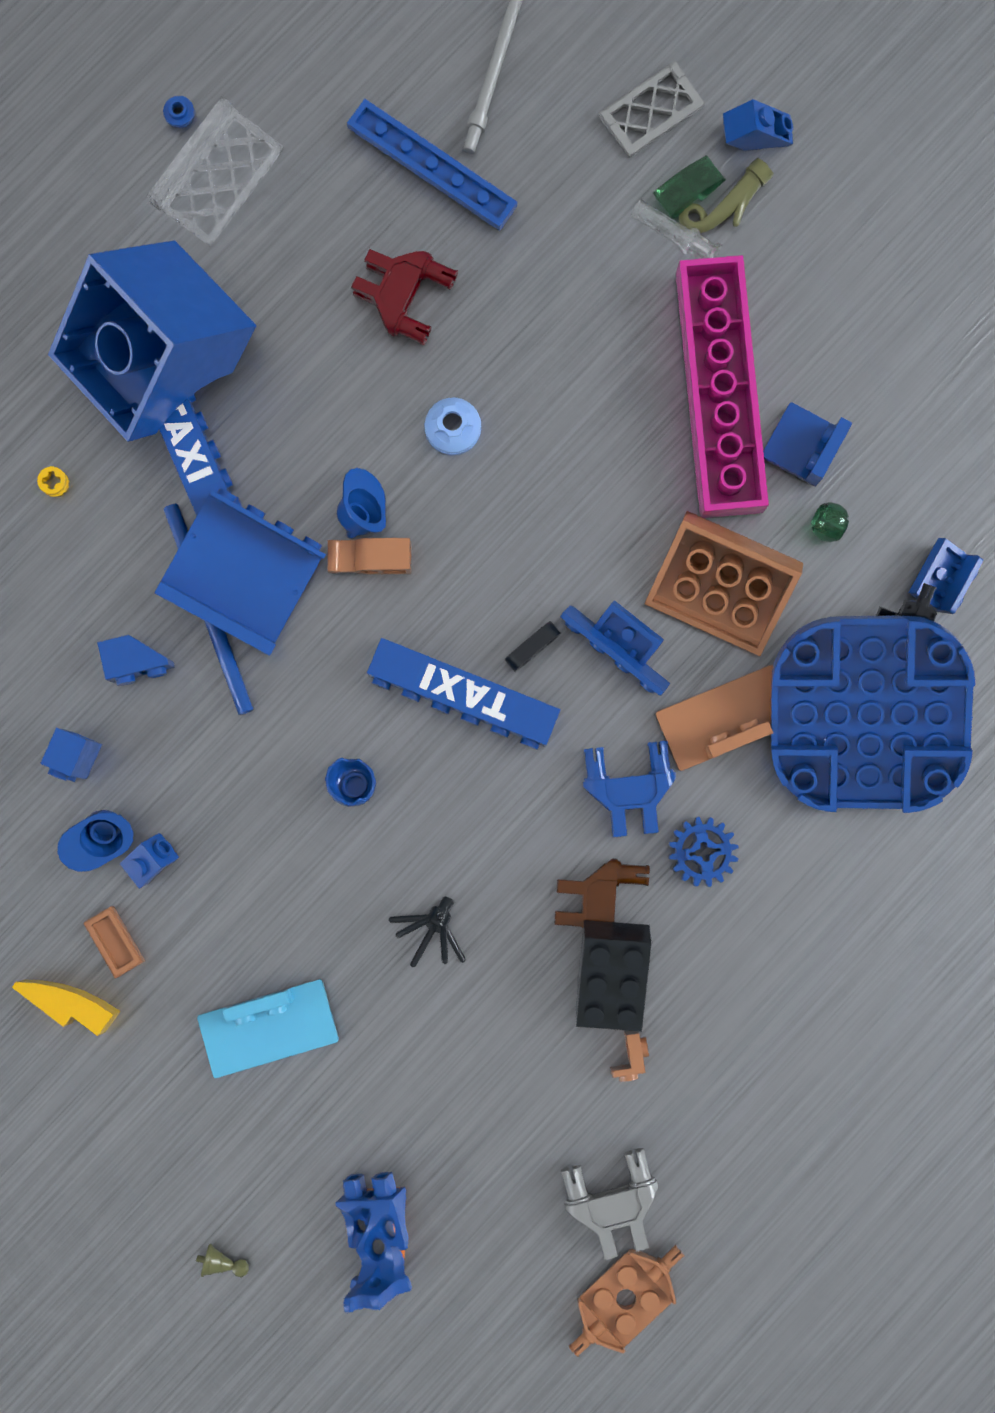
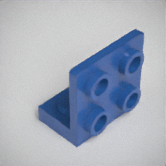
[763,402,853,487]

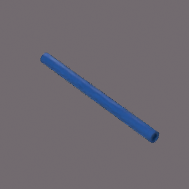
[163,504,254,715]

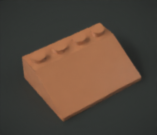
[644,511,803,656]

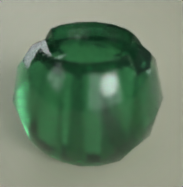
[811,502,849,543]

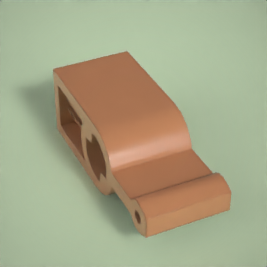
[328,538,411,574]

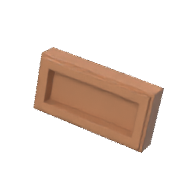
[83,906,145,979]

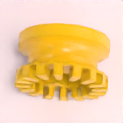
[37,466,70,497]

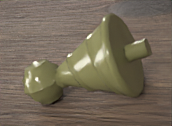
[196,1244,249,1278]

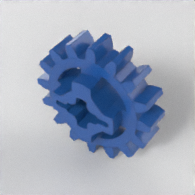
[668,817,739,887]

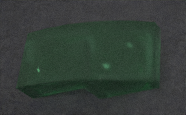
[653,155,726,219]

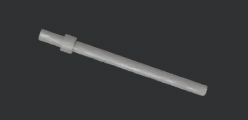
[463,0,522,154]

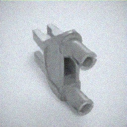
[561,1148,658,1260]

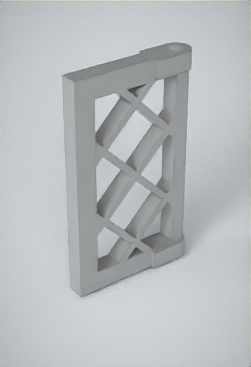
[598,61,705,158]

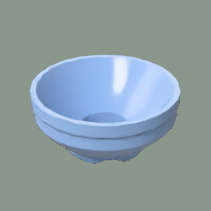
[424,397,481,455]

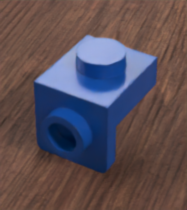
[120,833,179,889]

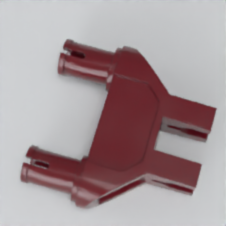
[351,249,458,345]

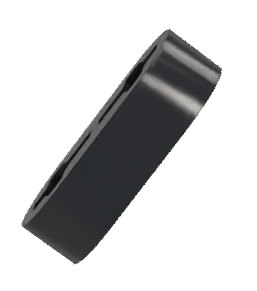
[505,621,561,672]

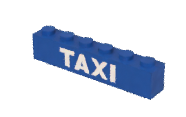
[159,394,243,516]
[367,638,561,750]

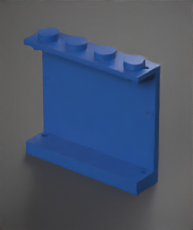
[154,488,326,656]

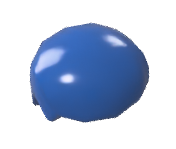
[325,758,376,807]

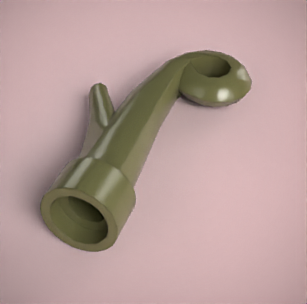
[679,158,773,234]

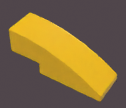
[12,979,121,1036]

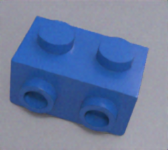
[908,538,983,614]

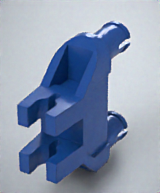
[582,741,676,837]

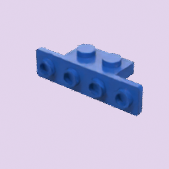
[560,600,670,696]

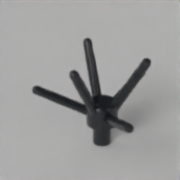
[389,897,466,968]

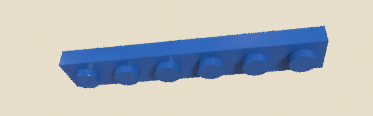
[347,98,518,231]

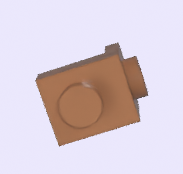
[610,1031,649,1082]

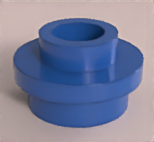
[163,96,195,128]

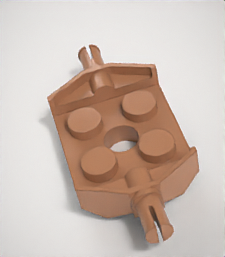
[569,1245,685,1357]

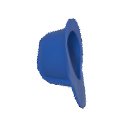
[336,468,386,539]
[57,810,133,872]

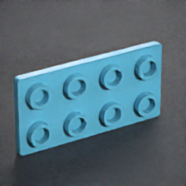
[197,979,339,1078]

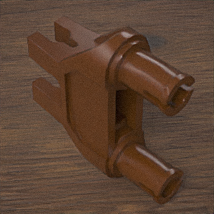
[554,858,650,928]

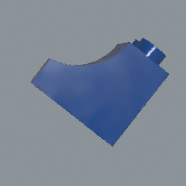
[48,240,257,442]

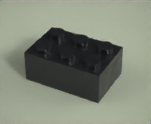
[576,920,652,1032]

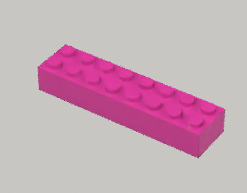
[676,255,769,518]

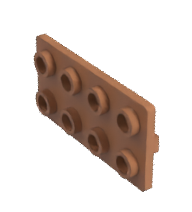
[655,665,773,771]

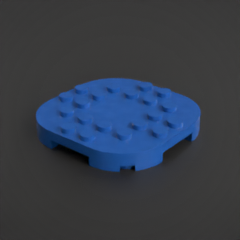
[771,616,976,813]

